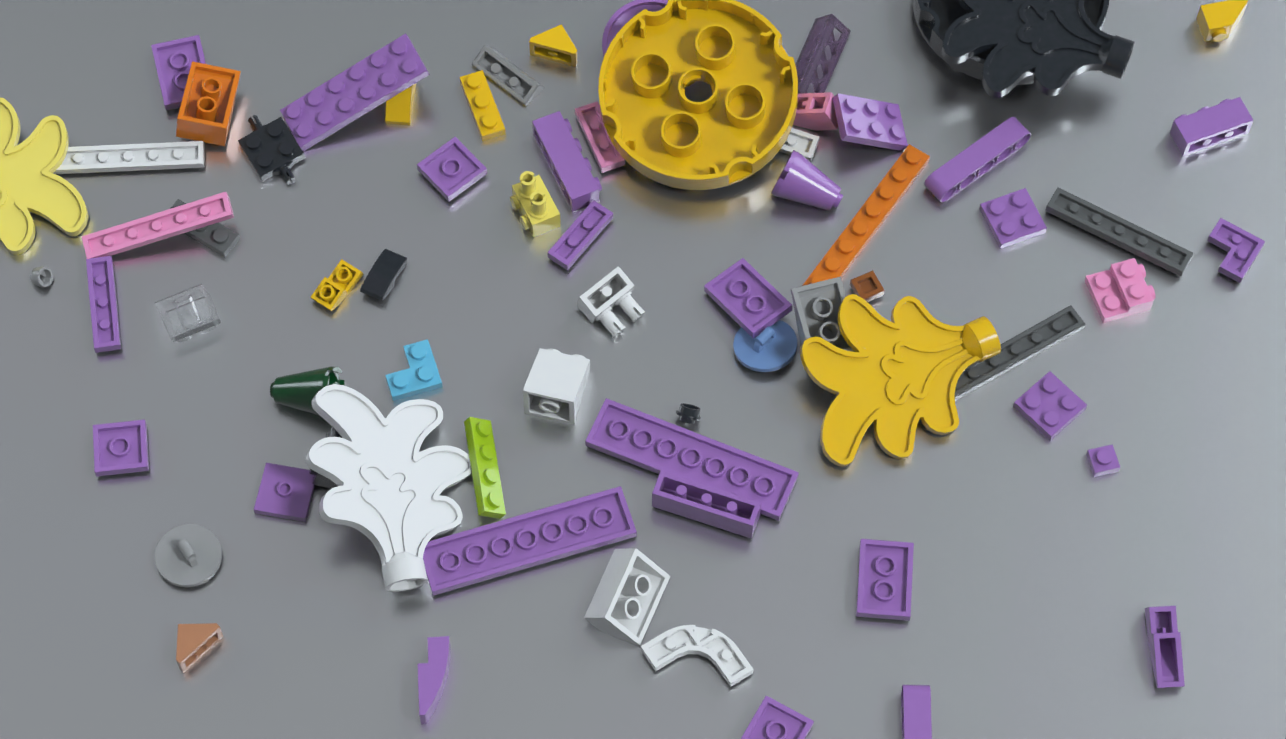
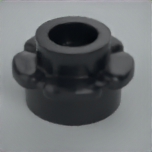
[676,403,701,424]

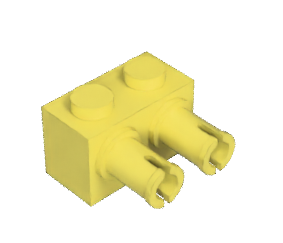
[510,171,561,237]

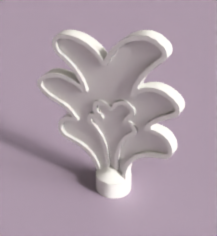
[305,384,472,592]

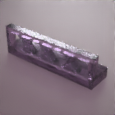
[795,14,851,94]

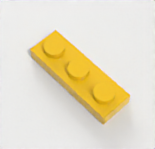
[459,70,506,141]

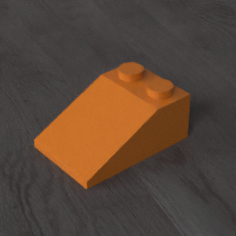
[176,61,241,146]

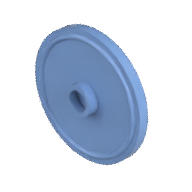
[733,320,798,372]

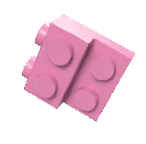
[1085,258,1156,323]

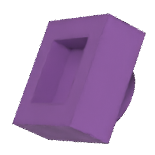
[1086,444,1121,477]

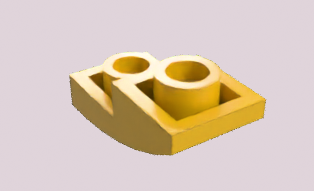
[310,259,364,311]

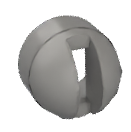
[30,266,53,287]

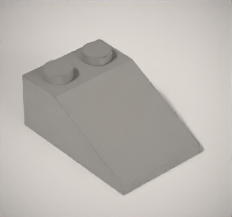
[791,277,855,352]

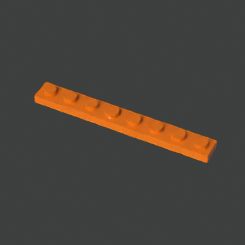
[802,144,930,286]

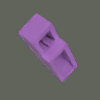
[1145,606,1185,688]
[417,636,451,724]

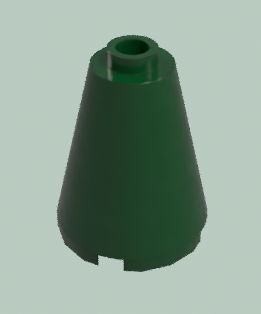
[270,366,345,415]

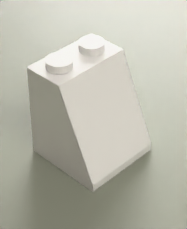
[523,348,590,425]

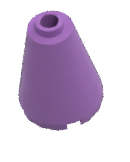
[771,150,843,211]

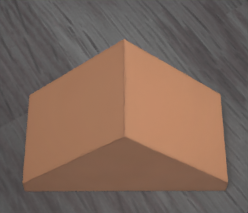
[176,623,223,673]

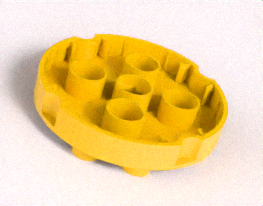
[598,0,798,190]

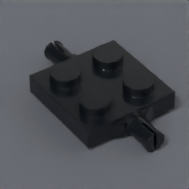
[238,115,306,185]

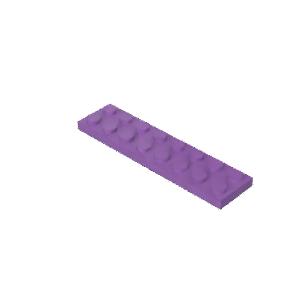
[585,398,799,521]
[423,486,637,596]

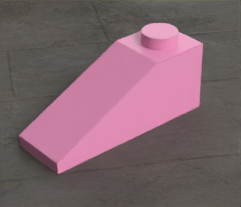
[793,92,838,131]

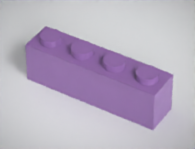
[532,111,602,212]
[652,471,761,539]

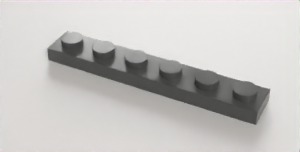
[1045,187,1193,277]

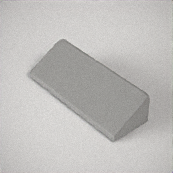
[471,45,545,106]

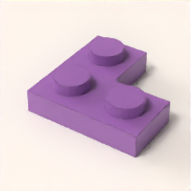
[1207,218,1265,283]

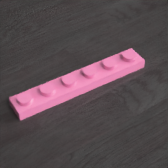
[81,192,234,259]

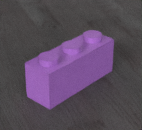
[1170,97,1253,156]

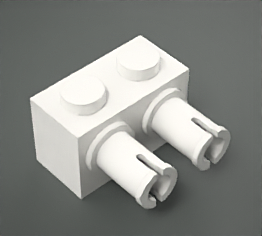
[576,266,645,338]

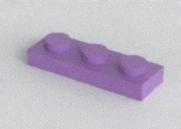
[547,200,613,271]

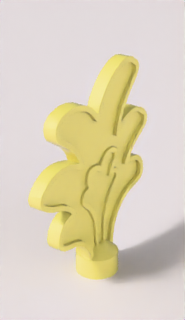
[0,97,89,255]

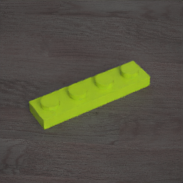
[464,417,506,519]

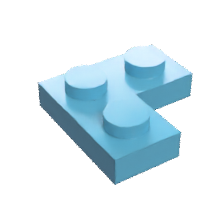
[385,339,443,401]

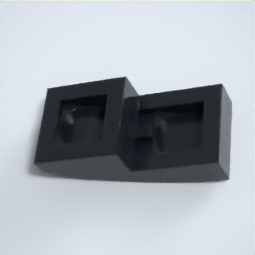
[360,249,407,301]

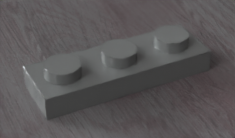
[170,199,240,258]

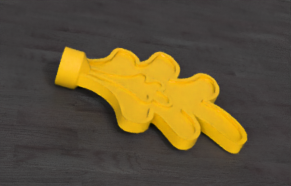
[800,294,1001,467]

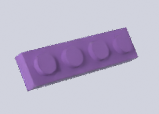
[86,256,121,353]

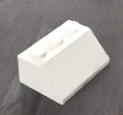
[584,548,670,645]

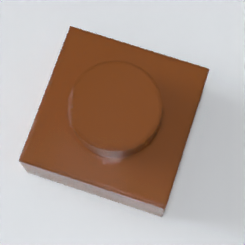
[850,270,885,302]

